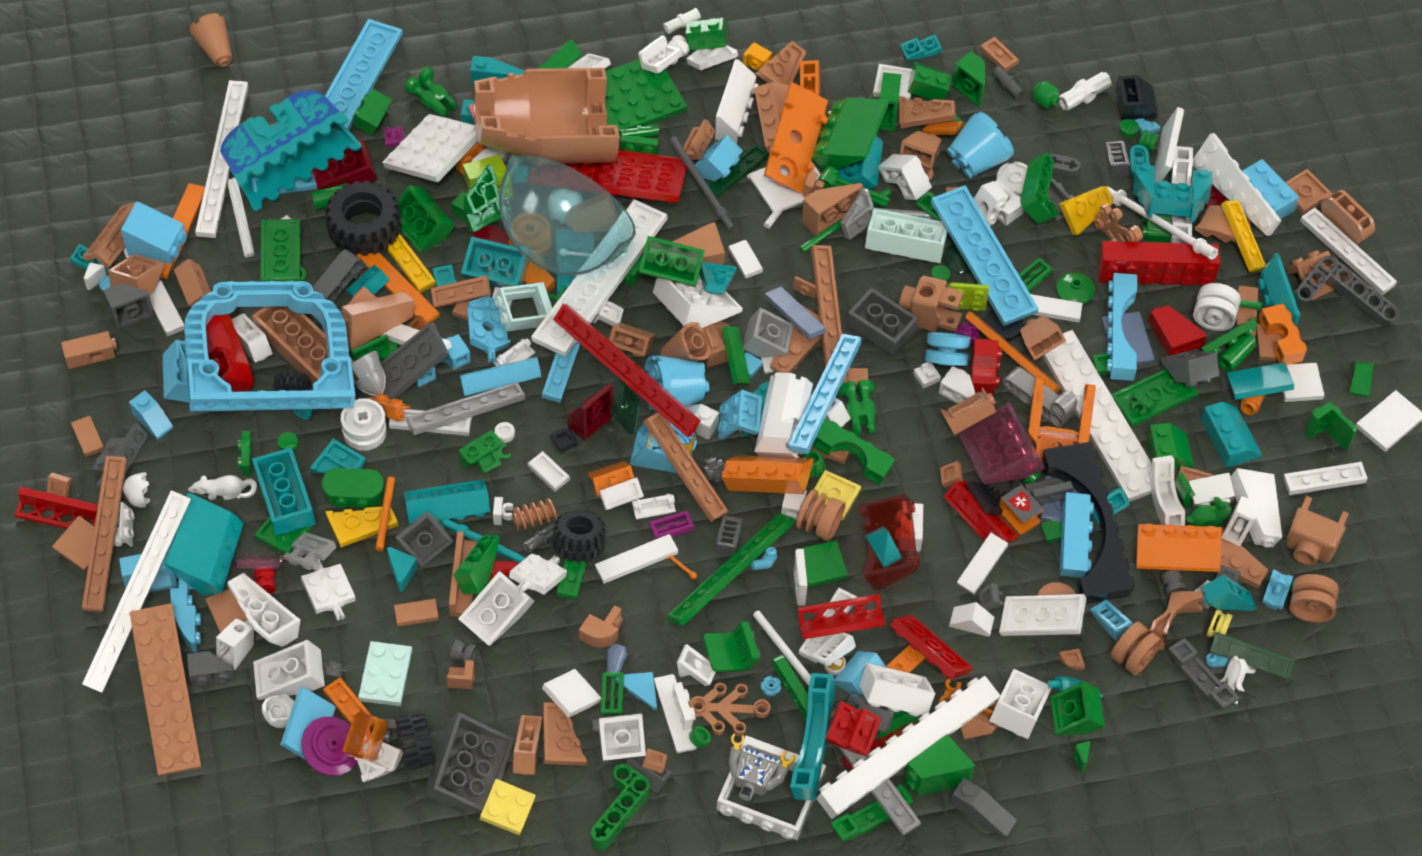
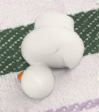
[668,35,689,65]

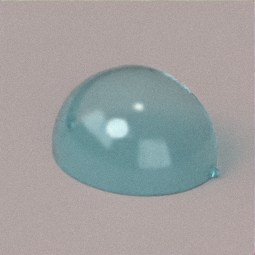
[499,155,636,276]

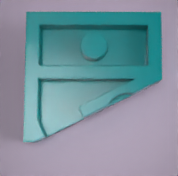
[310,438,367,474]

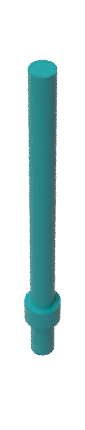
[442,518,526,563]

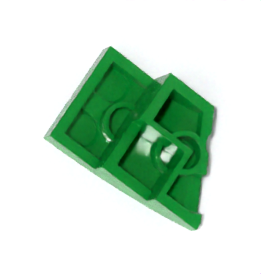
[464,164,505,232]

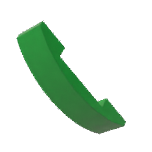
[830,784,913,842]

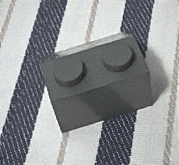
[103,283,154,330]
[1161,350,1219,386]

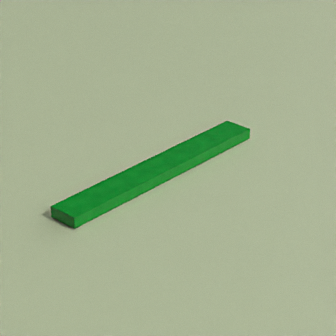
[667,513,795,626]

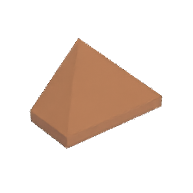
[961,713,998,739]

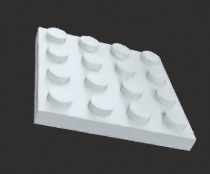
[382,114,477,182]

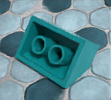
[837,136,883,190]
[1201,402,1262,468]

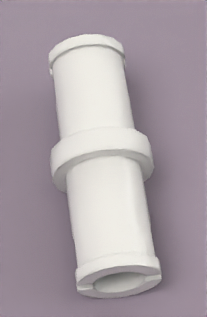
[663,8,701,34]

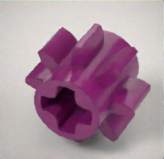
[954,322,979,346]

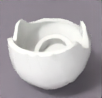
[123,472,150,508]
[262,694,295,728]

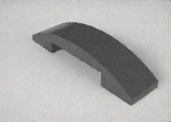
[1168,638,1240,710]

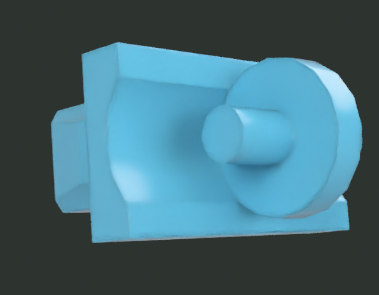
[1262,569,1293,610]

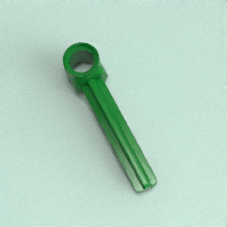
[817,166,890,207]

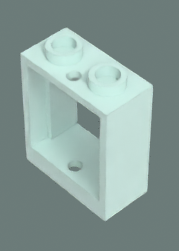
[494,282,552,332]

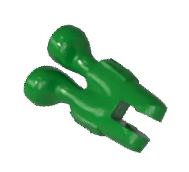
[404,67,458,117]
[838,380,876,436]

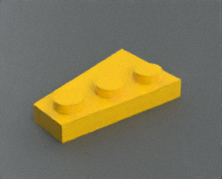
[1059,186,1113,235]
[325,507,398,548]

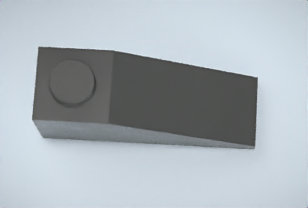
[950,778,1017,838]

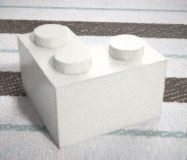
[878,154,932,200]

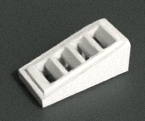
[811,633,856,666]

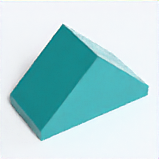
[387,547,418,592]

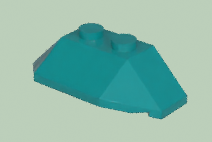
[1257,252,1301,326]

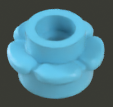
[761,676,781,696]

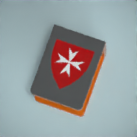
[999,484,1043,536]

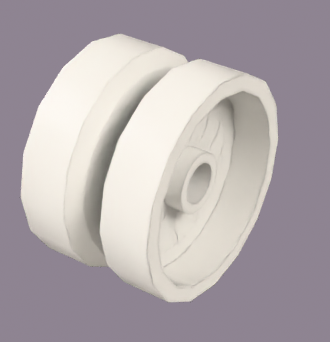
[1193,283,1241,331]
[341,399,387,451]

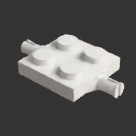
[509,554,567,595]
[301,559,355,620]

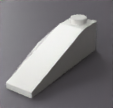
[227,573,300,647]

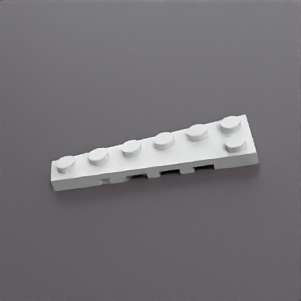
[1193,133,1281,236]

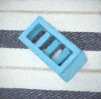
[1090,599,1133,642]

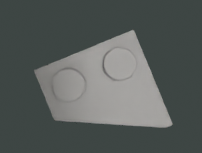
[840,188,874,240]

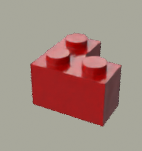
[970,339,1002,395]

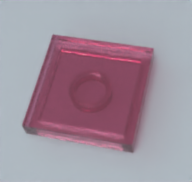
[237,555,284,569]

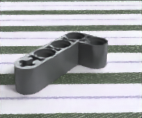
[308,249,368,320]

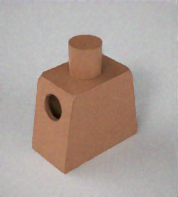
[900,131,942,169]
[1020,316,1066,361]

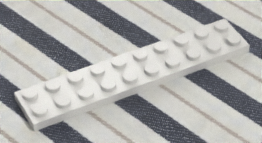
[531,199,668,357]
[1042,330,1152,502]

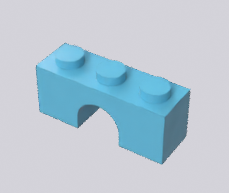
[415,334,471,387]

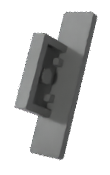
[91,423,148,490]

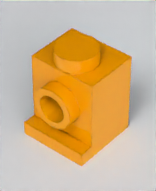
[743,43,772,70]

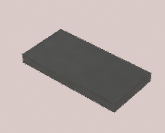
[381,322,449,399]

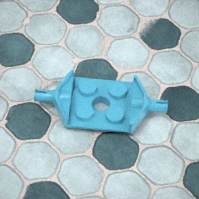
[467,296,511,363]

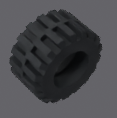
[553,509,606,563]
[395,711,435,770]

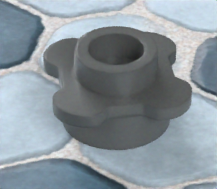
[323,661,347,677]

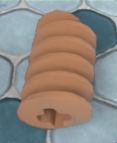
[513,498,558,532]

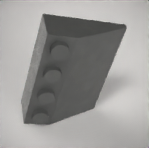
[423,712,514,814]

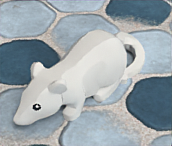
[188,475,257,500]

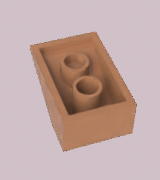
[802,183,863,236]

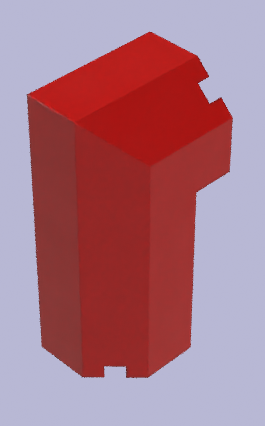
[206,314,254,392]

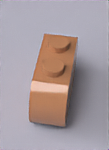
[1321,190,1375,244]

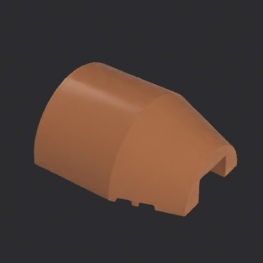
[474,68,620,164]

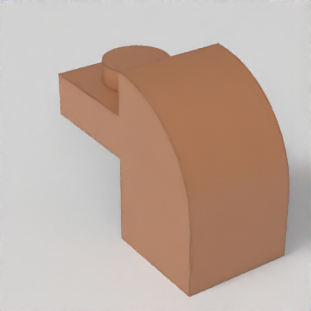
[579,605,623,648]

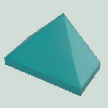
[866,526,902,568]

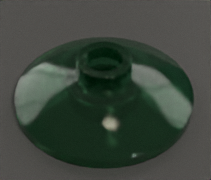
[943,243,972,275]

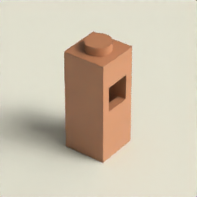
[174,259,211,307]
[61,331,117,369]

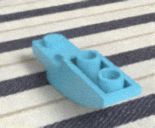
[170,578,201,653]

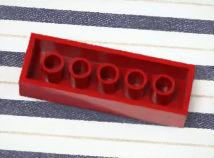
[1097,241,1220,286]

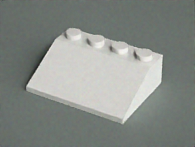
[653,274,743,328]

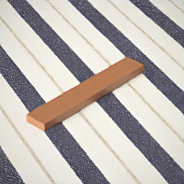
[643,412,728,522]

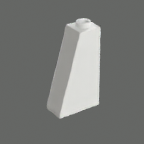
[1230,468,1282,547]

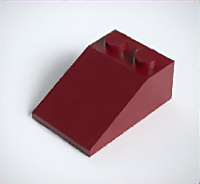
[312,138,378,190]
[567,383,613,442]

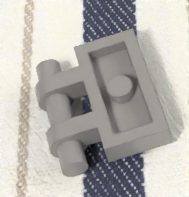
[284,532,336,570]

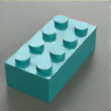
[252,447,315,536]

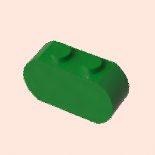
[322,468,385,509]

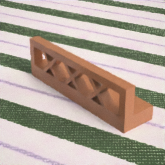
[83,202,136,268]
[449,532,477,617]

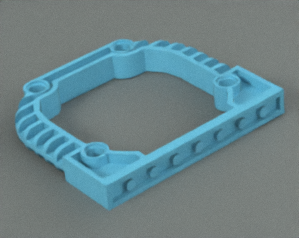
[184,281,355,411]

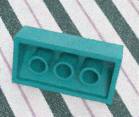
[403,479,491,525]

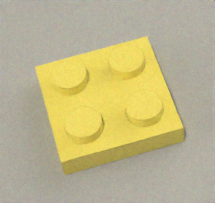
[479,779,536,836]

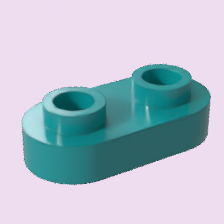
[1129,145,1150,177]

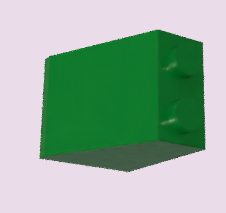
[904,734,975,796]

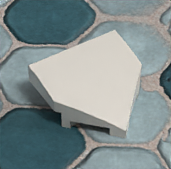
[354,735,403,782]

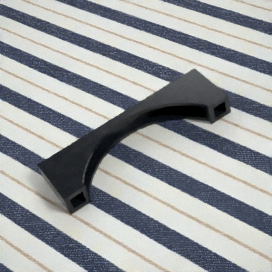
[1041,442,1135,604]

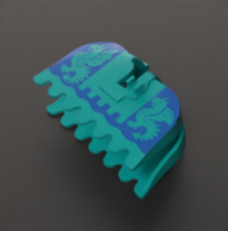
[220,90,362,212]

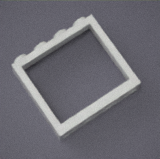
[717,736,826,840]

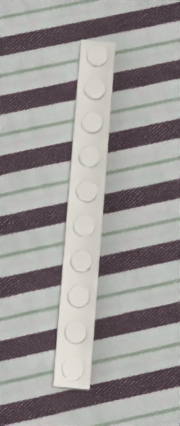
[195,80,249,238]
[83,490,191,693]

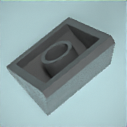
[395,511,454,567]

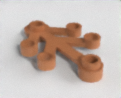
[1094,204,1143,243]
[688,683,771,736]

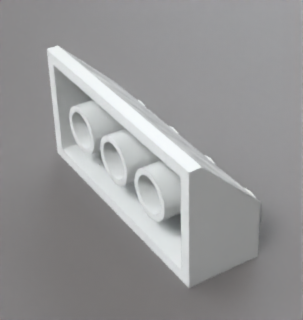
[715,59,759,144]

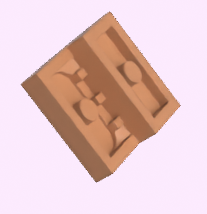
[205,589,248,633]

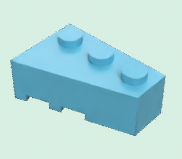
[163,340,189,403]

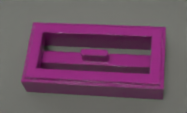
[649,510,694,540]

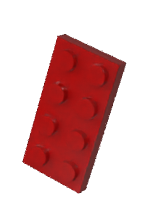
[890,615,973,679]

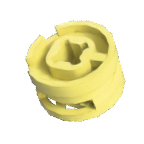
[1206,609,1233,638]

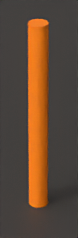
[375,477,395,551]

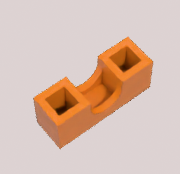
[1258,304,1307,365]

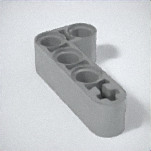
[1002,367,1078,427]

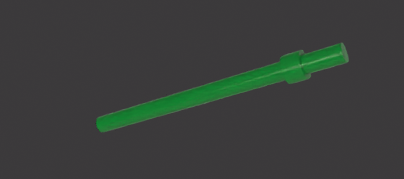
[799,188,892,253]

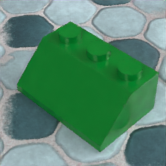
[397,185,455,253]
[638,236,705,287]

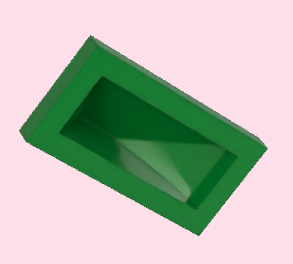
[1349,360,1374,398]

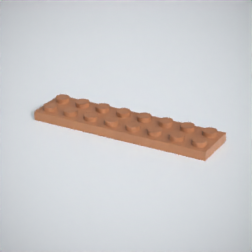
[129,603,202,777]

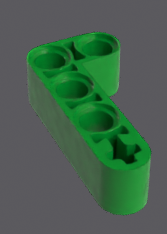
[1020,152,1058,225]
[591,764,650,850]

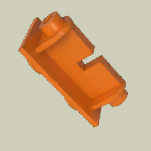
[368,394,410,421]
[886,645,926,673]

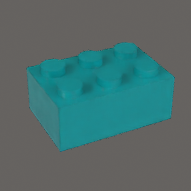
[461,237,530,288]

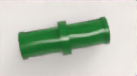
[621,124,660,138]

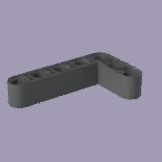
[1293,255,1399,326]

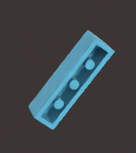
[1060,492,1094,578]

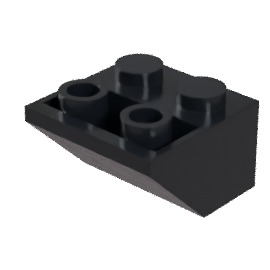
[1116,75,1158,119]

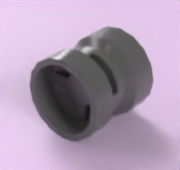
[1161,570,1187,598]
[450,639,477,664]

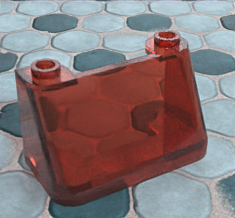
[859,493,920,591]

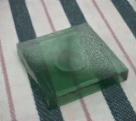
[611,379,641,434]

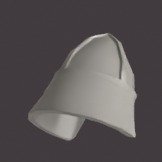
[352,351,386,396]

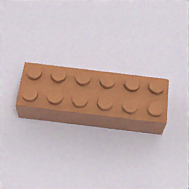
[252,306,359,385]

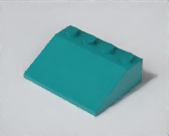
[164,493,244,596]

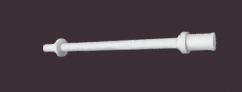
[1106,186,1218,260]

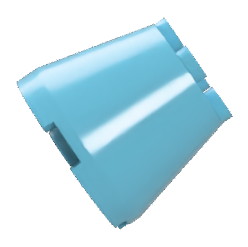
[946,112,1014,179]
[644,355,709,414]

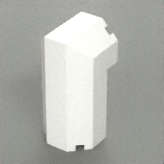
[754,373,813,458]

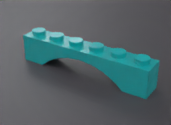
[790,673,836,801]

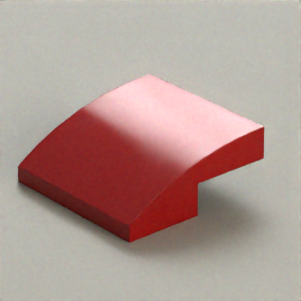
[824,701,881,756]

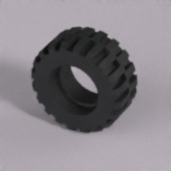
[325,181,401,256]

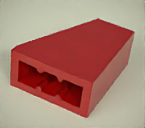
[1148,305,1207,356]

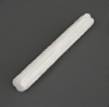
[227,178,255,258]

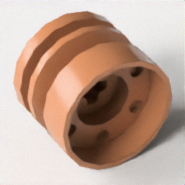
[796,489,846,542]

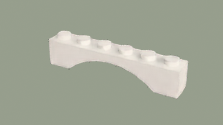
[1169,146,1193,244]

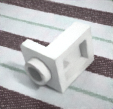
[592,301,624,326]

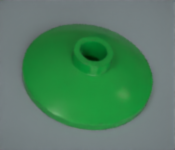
[1056,272,1095,305]

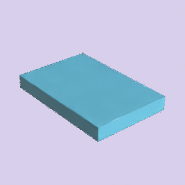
[280,687,336,760]

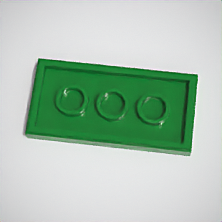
[260,219,301,282]
[1111,369,1198,428]

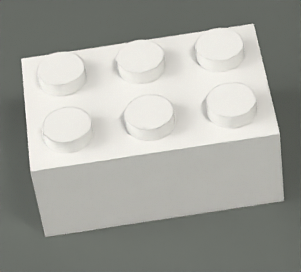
[859,663,935,717]

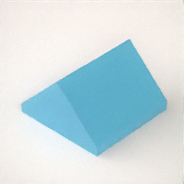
[834,651,886,695]

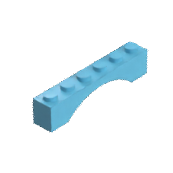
[1107,273,1137,381]

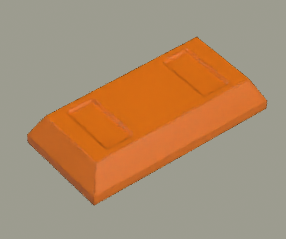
[923,122,964,135]

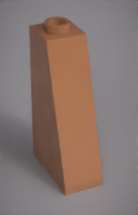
[673,222,725,264]
[342,292,415,350]

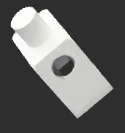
[216,619,254,671]

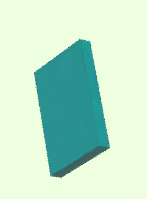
[1227,362,1294,400]

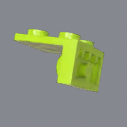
[948,283,989,311]

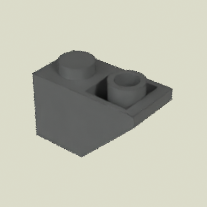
[187,651,234,687]
[847,694,894,732]

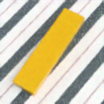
[1221,200,1266,272]
[386,233,436,293]

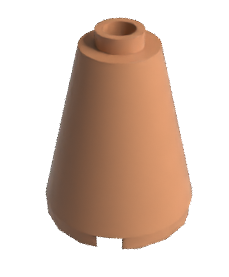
[189,13,232,67]
[660,322,713,362]

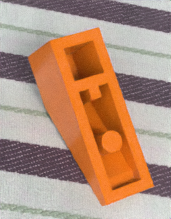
[800,60,821,96]

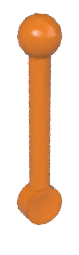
[666,556,697,579]

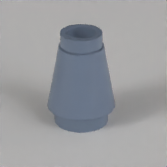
[607,644,628,672]

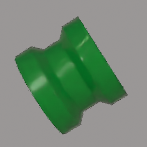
[1138,129,1159,152]

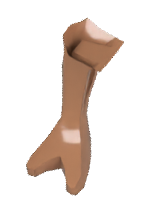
[1147,591,1204,650]

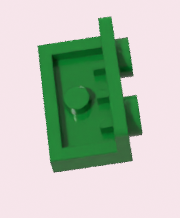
[458,430,503,468]

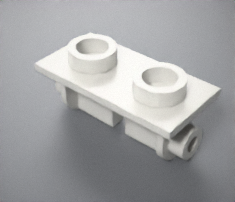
[494,338,535,366]
[632,493,676,520]
[114,502,134,547]

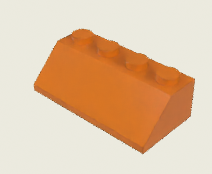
[722,455,814,494]
[1137,524,1222,572]

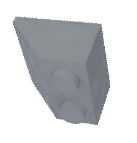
[743,307,794,357]

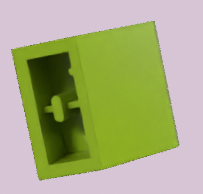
[463,154,510,199]

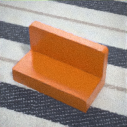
[587,461,634,497]

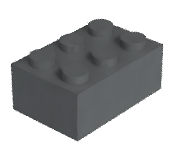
[846,287,919,356]

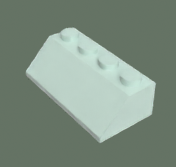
[865,208,947,263]

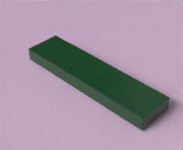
[706,143,770,199]
[1209,632,1296,679]

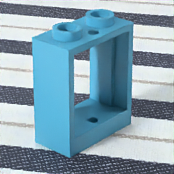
[119,549,179,592]

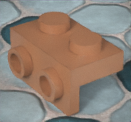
[683,119,715,160]

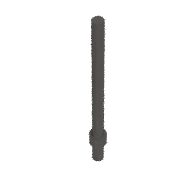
[670,136,735,231]

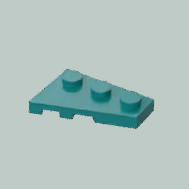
[699,261,737,295]

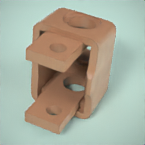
[899,276,964,332]
[1286,496,1349,566]

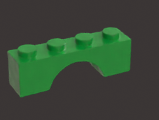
[812,419,895,486]

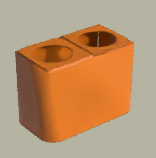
[343,712,389,761]

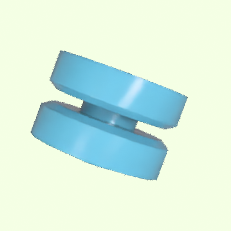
[925,332,971,366]

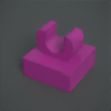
[384,126,404,148]

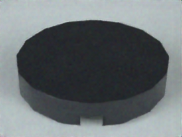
[984,309,1023,342]

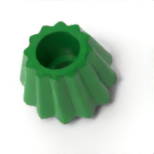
[801,450,826,478]

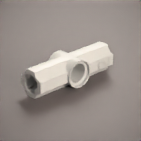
[1059,72,1112,110]

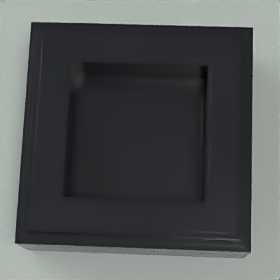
[550,427,578,453]

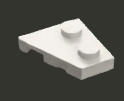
[686,45,738,70]

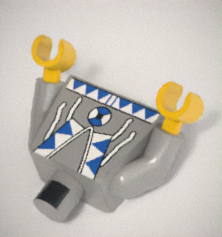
[728,733,796,801]

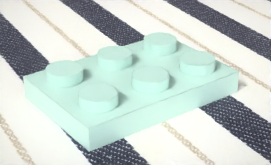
[358,641,412,706]

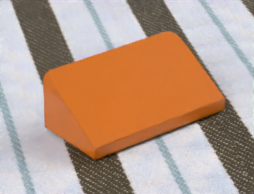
[524,256,555,293]

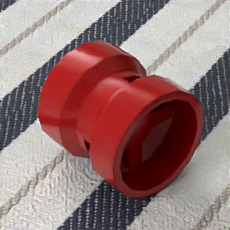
[254,567,276,594]

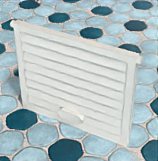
[747,161,821,212]

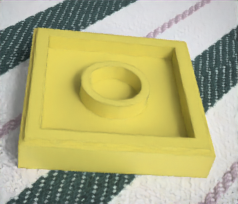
[814,470,861,521]

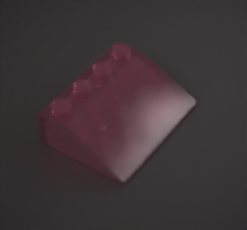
[958,402,1045,484]

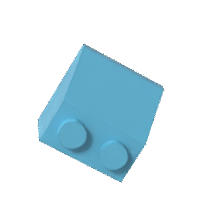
[689,135,743,181]

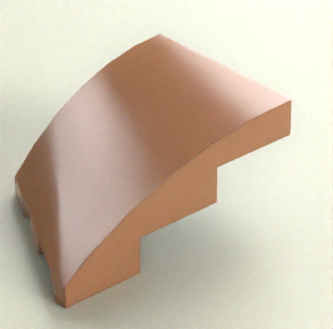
[1195,205,1250,243]

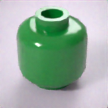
[1032,81,1060,109]

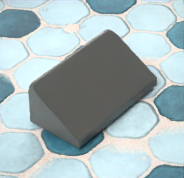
[626,756,673,793]

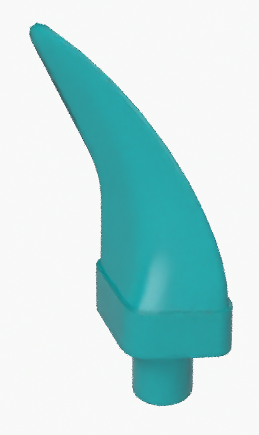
[1048,675,1103,697]

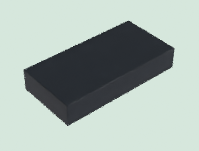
[966,481,1003,516]

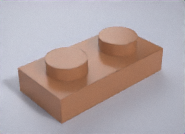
[980,37,1019,72]

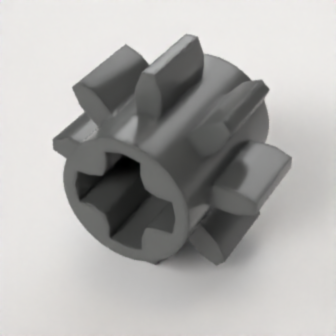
[702,457,725,483]

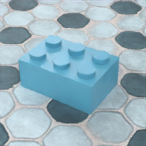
[1242,159,1299,219]

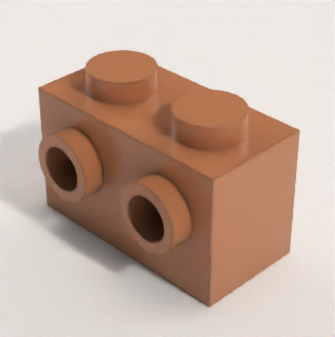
[609,322,656,357]

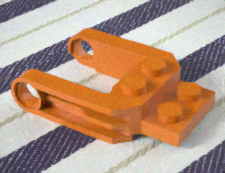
[1027,377,1096,467]

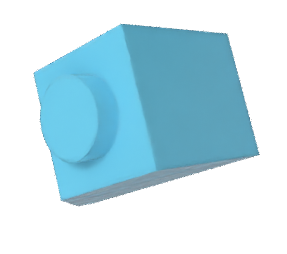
[129,390,173,440]

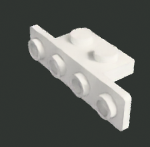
[654,674,697,753]

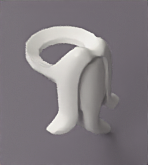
[1219,656,1256,704]

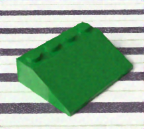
[811,98,889,170]

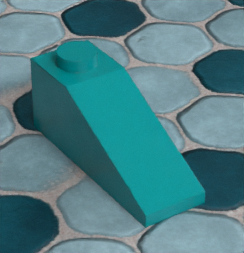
[1202,575,1257,611]

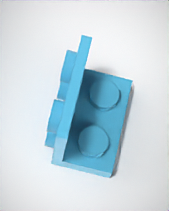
[718,390,762,440]

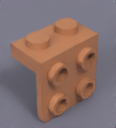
[1286,250,1341,300]

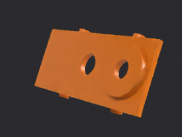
[764,82,828,194]

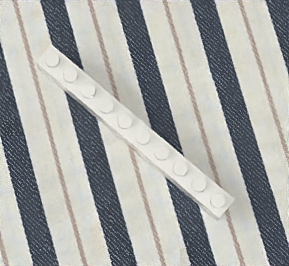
[816,676,1000,819]

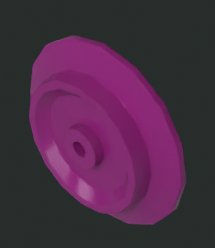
[301,717,358,776]

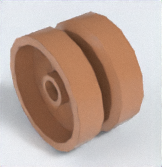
[1289,574,1339,623]
[1110,621,1162,676]

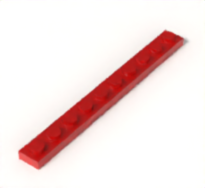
[553,303,701,437]

